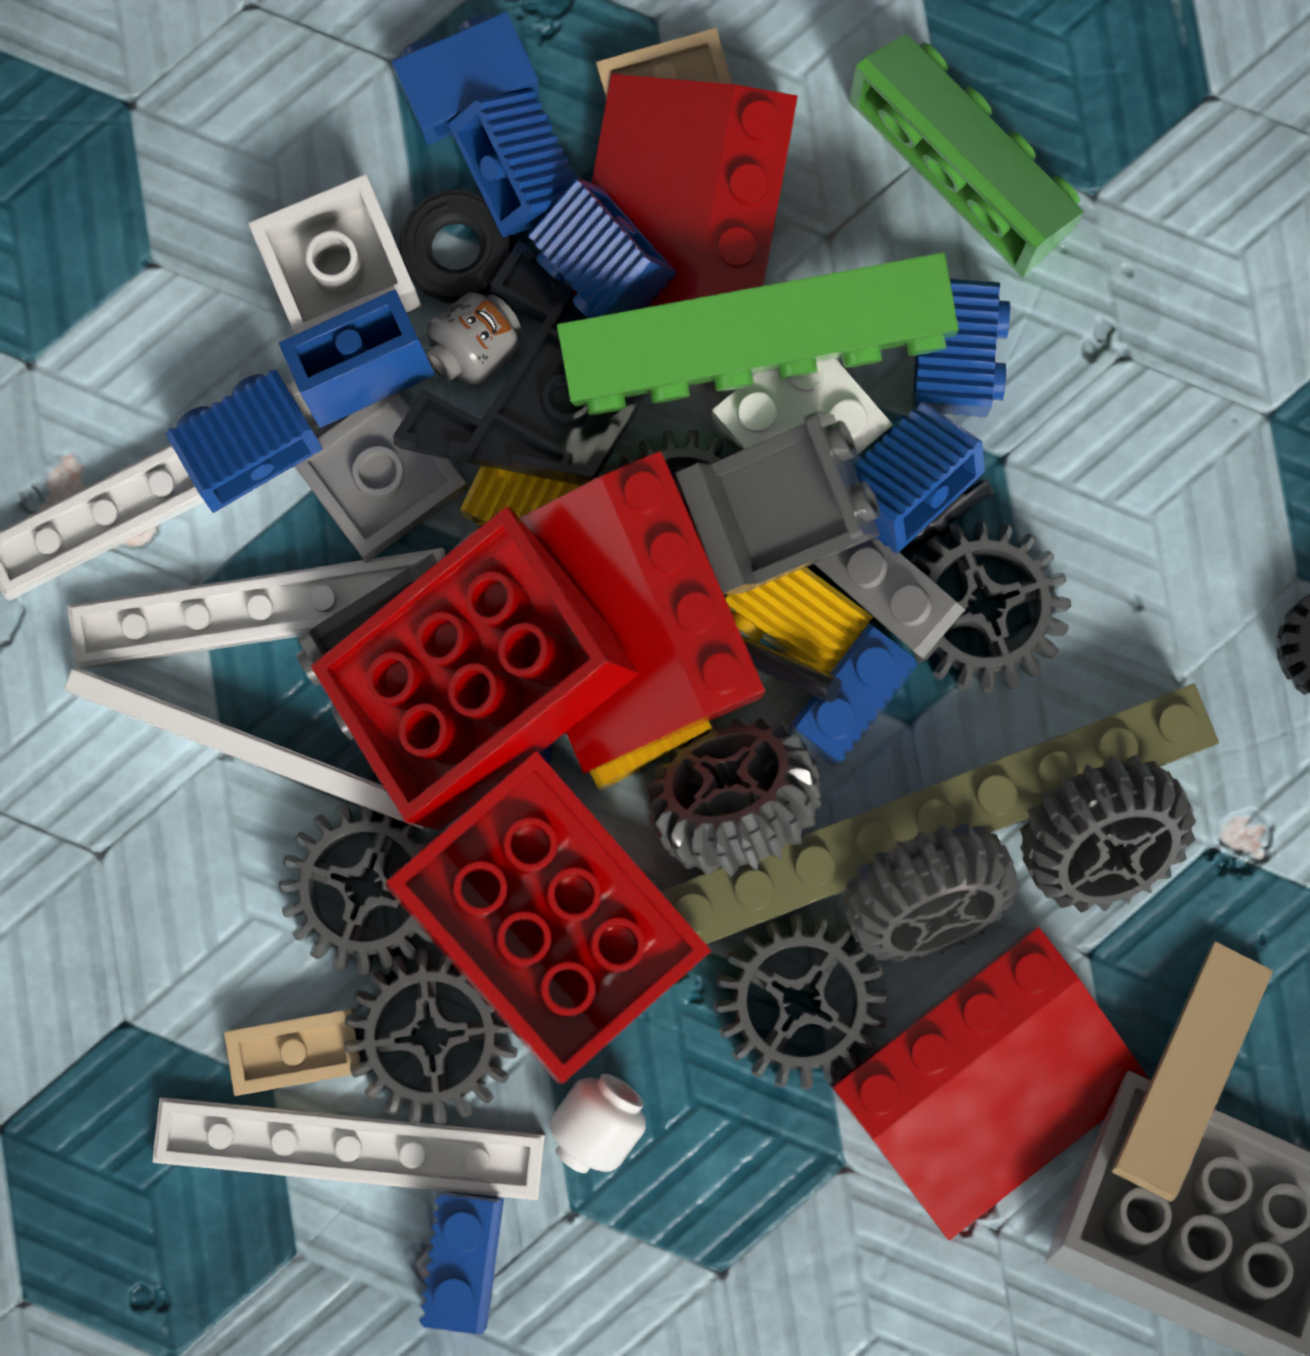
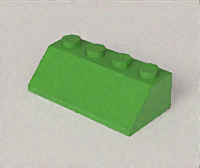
[849,33,1084,278]

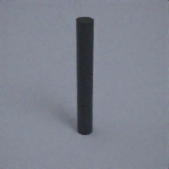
[741,634,841,703]

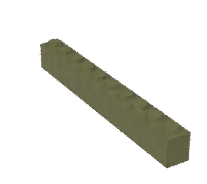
[661,683,1219,945]

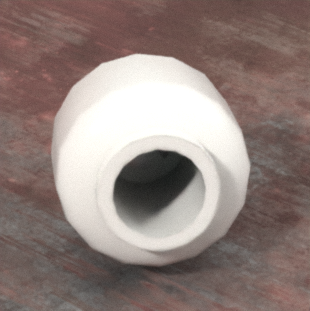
[550,1074,646,1173]

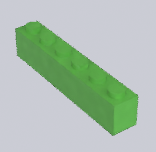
[557,252,959,415]

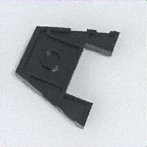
[393,241,649,486]

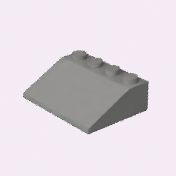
[1044,1071,1310,1356]

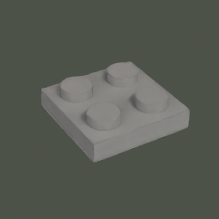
[294,393,468,563]

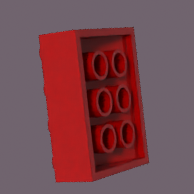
[572,74,798,308]
[520,451,765,774]
[310,506,639,831]
[385,751,712,1084]
[829,927,1150,1241]

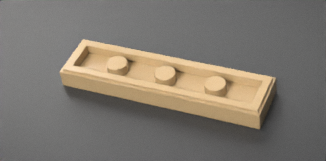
[1111,942,1273,1202]

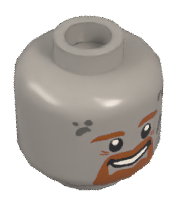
[426,292,522,387]

